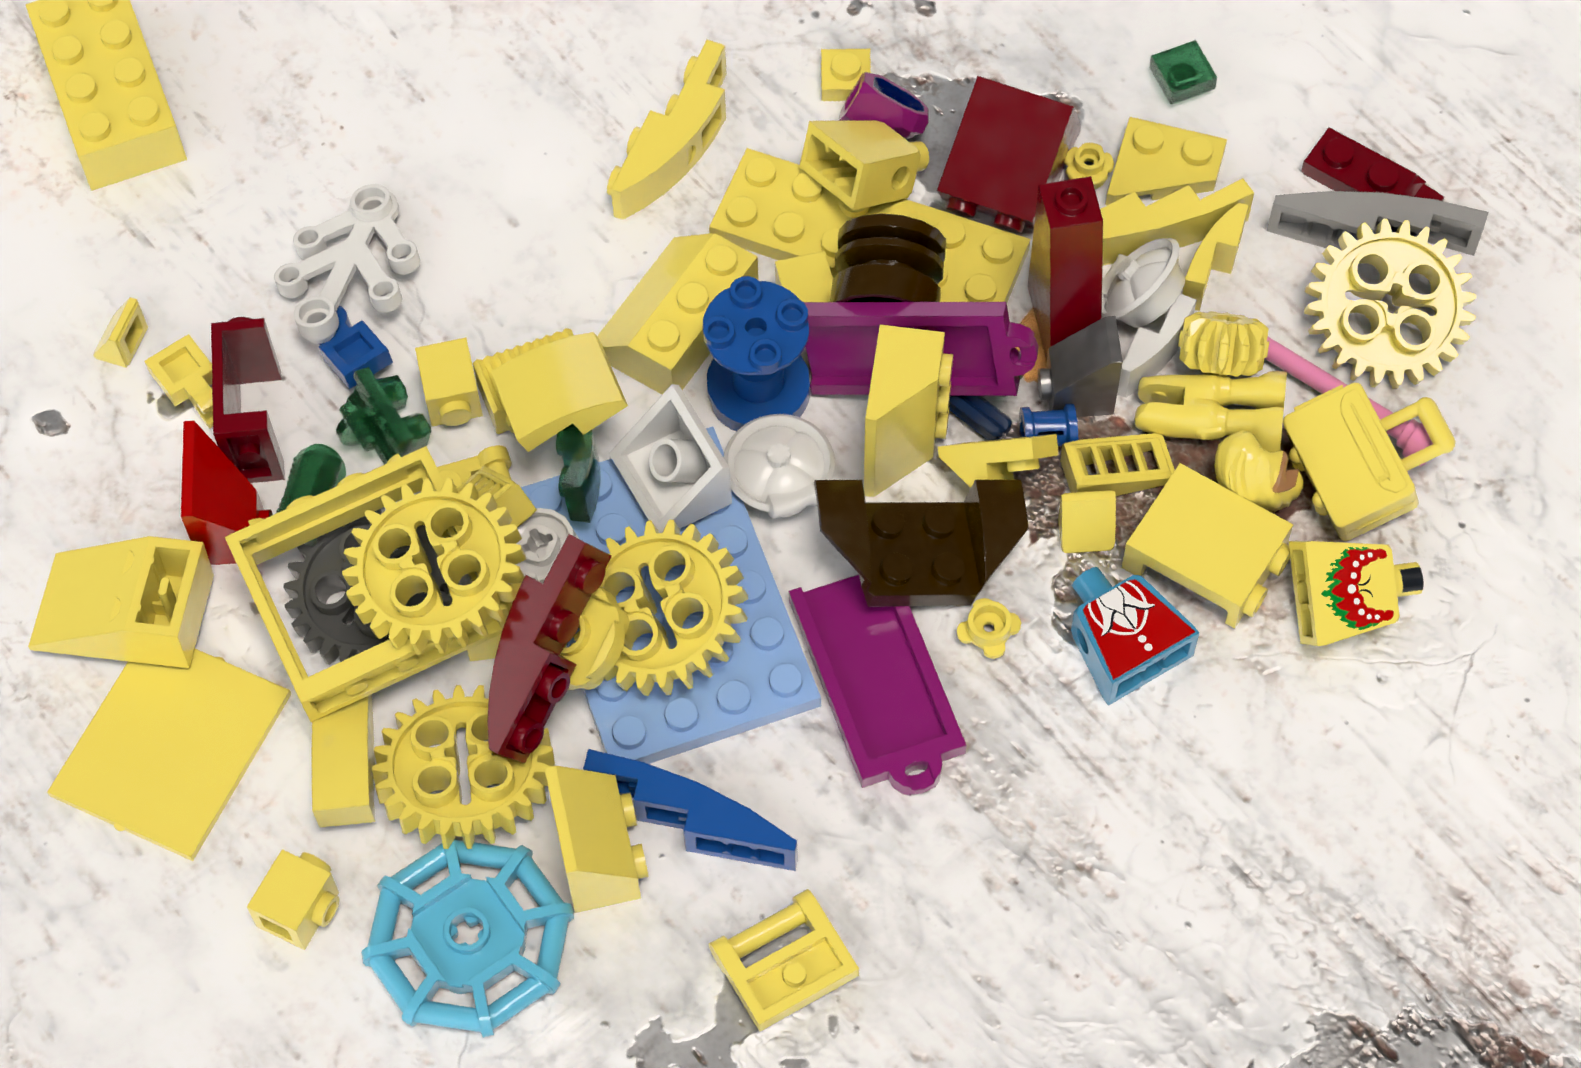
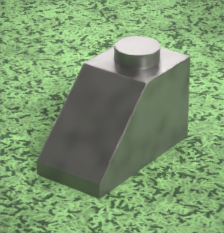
[1038,316,1123,417]

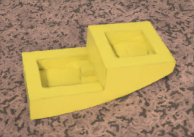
[1182,203,1249,311]

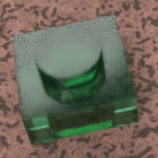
[1149,40,1217,105]

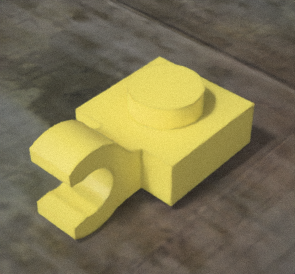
[144,334,213,428]

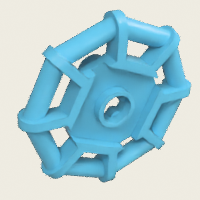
[361,838,574,1037]

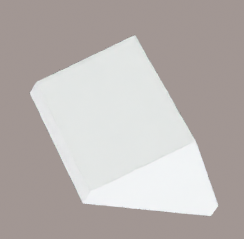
[609,384,732,533]

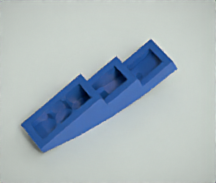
[583,749,798,871]

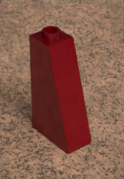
[1027,176,1103,362]

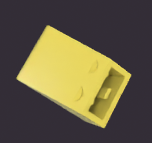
[28,536,214,668]

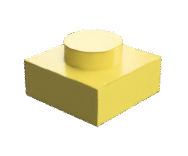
[821,49,871,101]

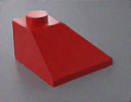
[181,420,273,565]

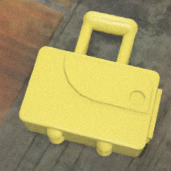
[1283,382,1456,541]

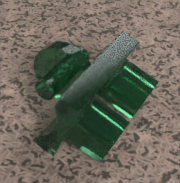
[336,367,432,465]

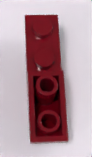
[487,534,612,764]

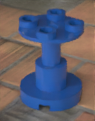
[703,276,810,431]

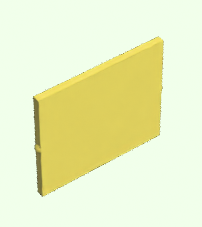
[47,649,291,861]

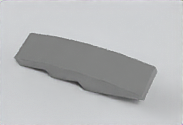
[1267,191,1489,256]

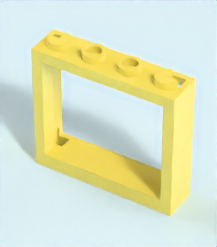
[225,446,509,722]

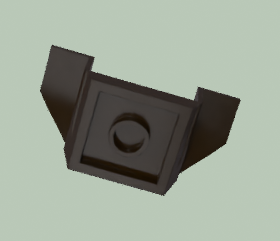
[814,480,1029,607]

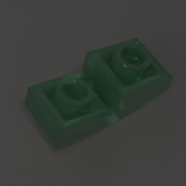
[556,424,601,523]

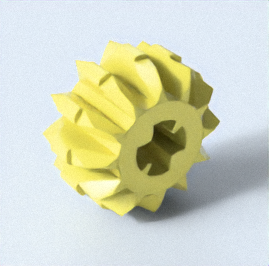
[1178,311,1269,377]

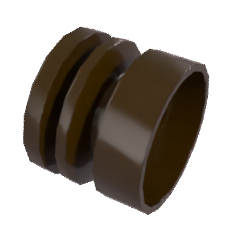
[830,213,946,302]

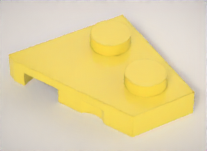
[1105,117,1227,206]

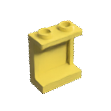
[1121,463,1293,629]

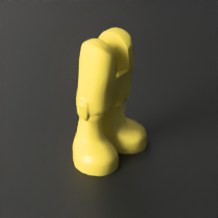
[1134,371,1287,452]

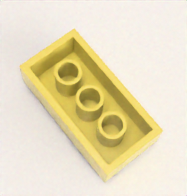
[25,0,187,191]

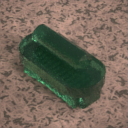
[276,444,346,542]

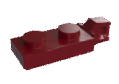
[1301,127,1444,201]

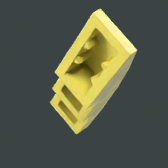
[1100,178,1254,266]

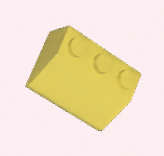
[598,233,759,394]
[864,325,953,497]

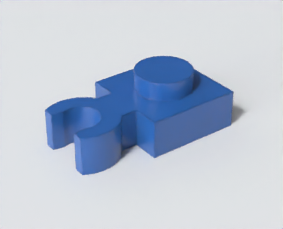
[319,306,393,390]

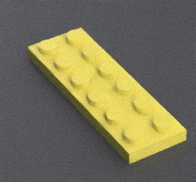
[709,148,1031,302]

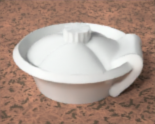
[1102,238,1185,327]
[723,414,835,519]

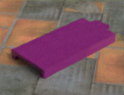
[804,302,1039,396]
[788,574,967,796]

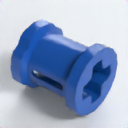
[1019,404,1078,447]

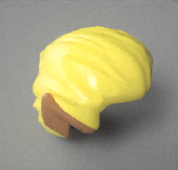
[1214,431,1304,512]

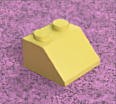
[544,765,649,913]

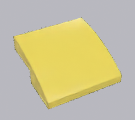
[490,332,628,452]

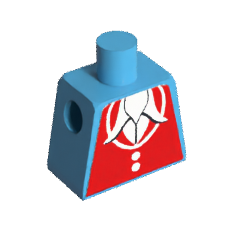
[1071,567,1199,706]

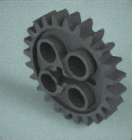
[283,509,460,665]

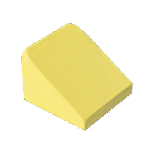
[93,297,148,368]
[1058,490,1116,553]

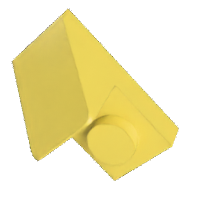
[938,434,1059,488]

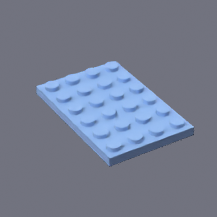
[521,426,821,764]

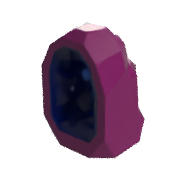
[839,72,929,138]

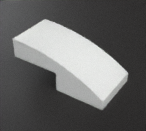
[1117,294,1197,398]

